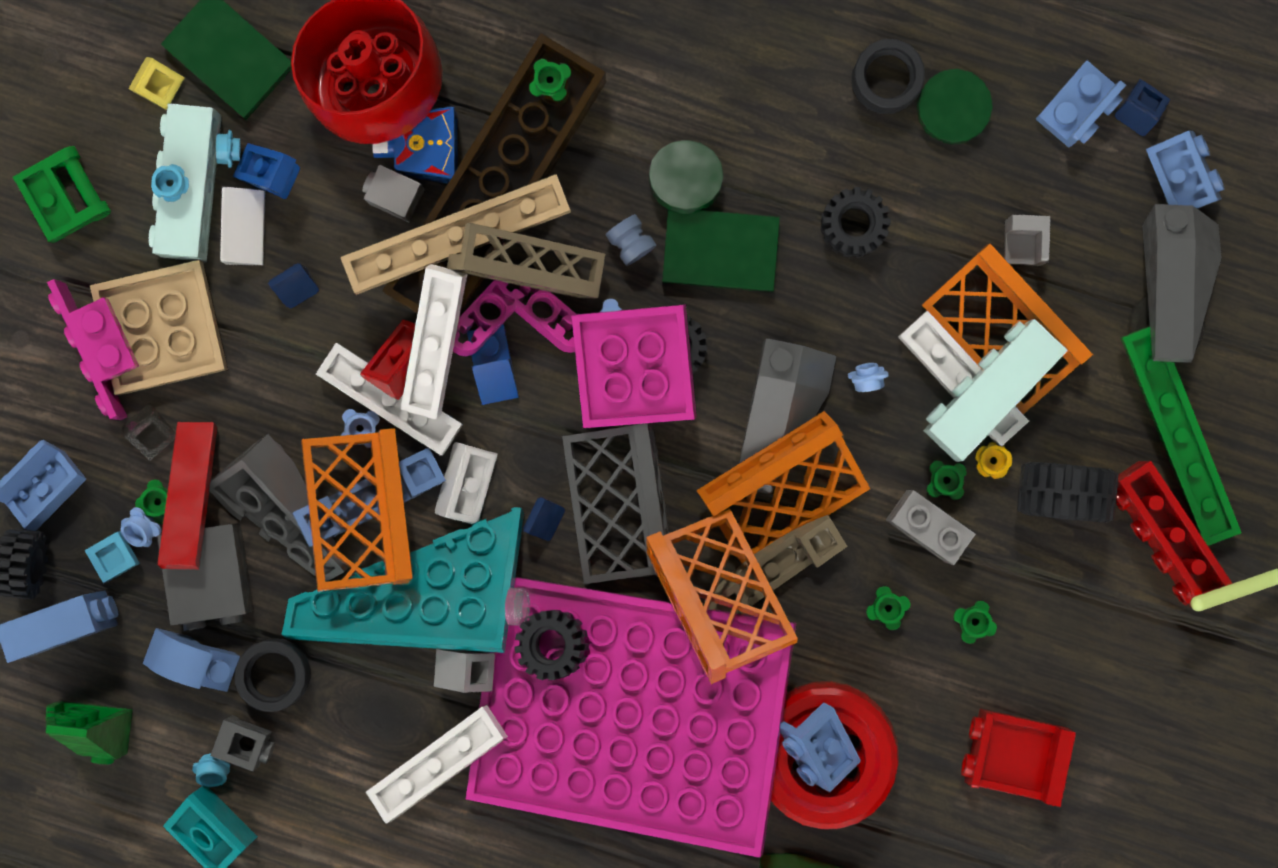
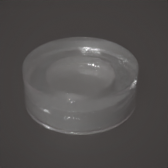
[505,587,530,626]

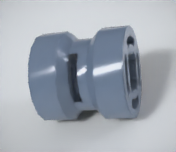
[605,214,657,266]

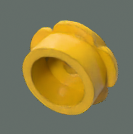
[975,442,1012,479]

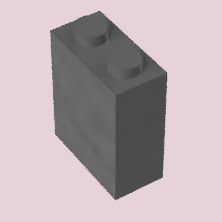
[157,523,254,631]

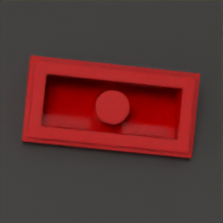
[360,319,416,400]

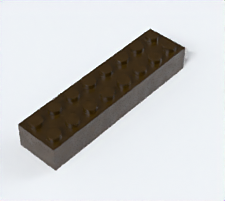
[382,33,606,317]

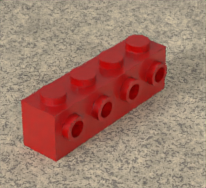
[1116,461,1233,607]

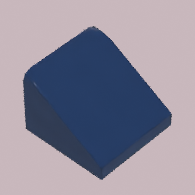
[1115,79,1171,136]
[268,263,319,309]
[523,497,565,541]

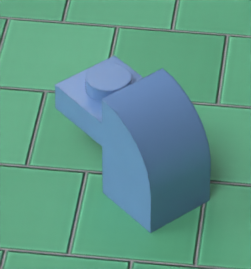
[143,628,240,692]

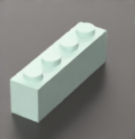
[149,104,222,262]
[923,319,1068,462]

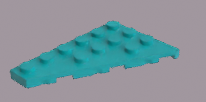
[282,507,524,653]

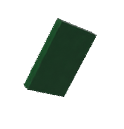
[161,0,292,120]
[662,210,780,292]

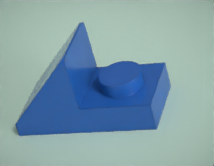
[233,143,300,199]
[467,324,519,405]

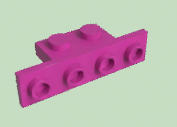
[47,279,139,420]

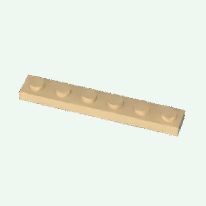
[341,174,571,295]

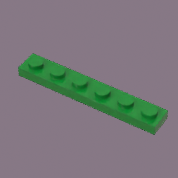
[1120,326,1242,546]

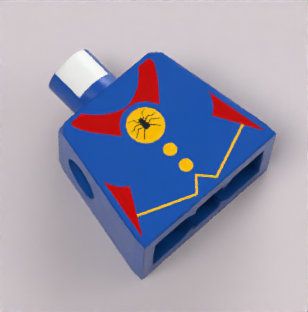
[372,107,458,184]

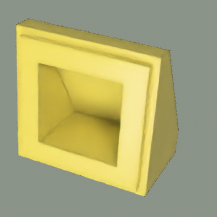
[129,57,185,110]

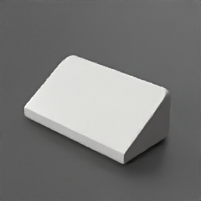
[220,187,265,265]
[435,442,498,524]

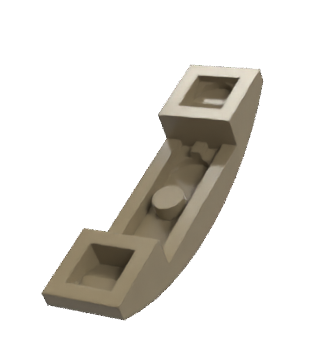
[704,515,848,615]

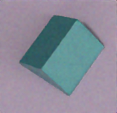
[163,786,258,868]

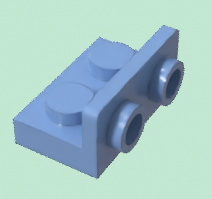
[1036,61,1126,147]
[1146,131,1225,209]
[780,702,861,792]

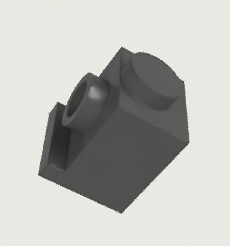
[210,715,275,771]

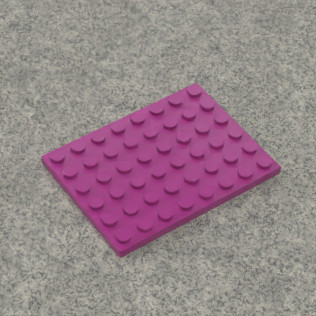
[466,577,796,857]

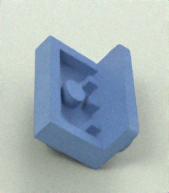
[0,440,86,531]

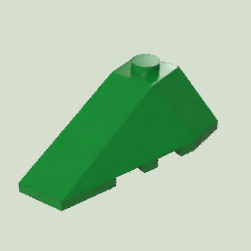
[46,701,133,764]

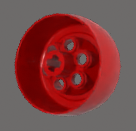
[291,0,443,144]
[771,681,899,829]

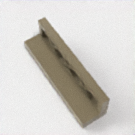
[447,223,605,298]

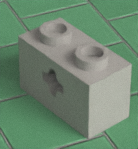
[886,490,976,565]

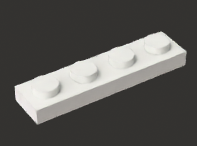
[401,264,467,420]
[898,311,1029,446]
[316,343,463,456]
[366,705,508,824]

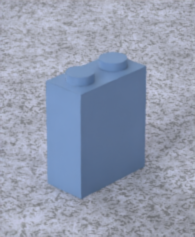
[0,590,118,663]

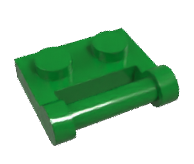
[13,146,111,244]

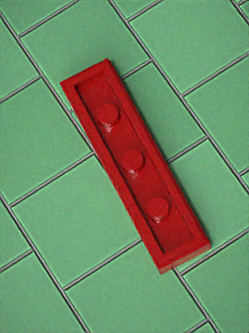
[157,422,218,570]

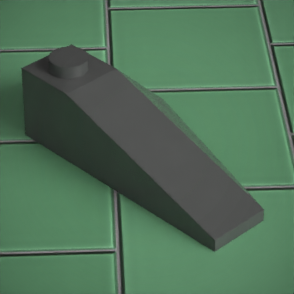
[1142,204,1222,362]
[739,338,836,494]
[209,434,348,582]

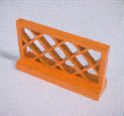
[922,244,1093,414]
[696,411,870,564]
[301,428,412,592]
[646,509,798,684]

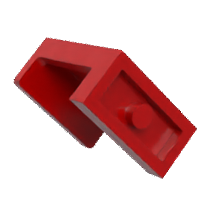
[961,708,1076,807]

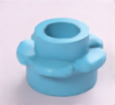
[216,130,241,168]
[151,164,189,202]
[192,754,230,787]

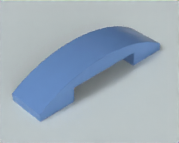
[292,448,446,547]

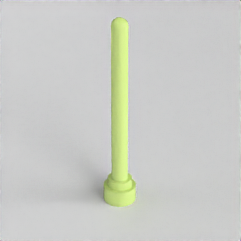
[1190,568,1278,611]

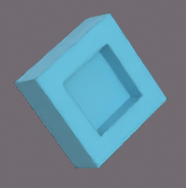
[85,531,140,583]

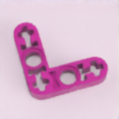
[453,280,576,356]

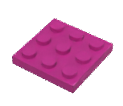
[571,304,697,428]

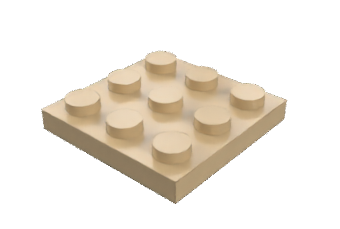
[90,260,228,395]

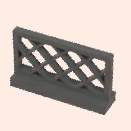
[562,423,670,584]

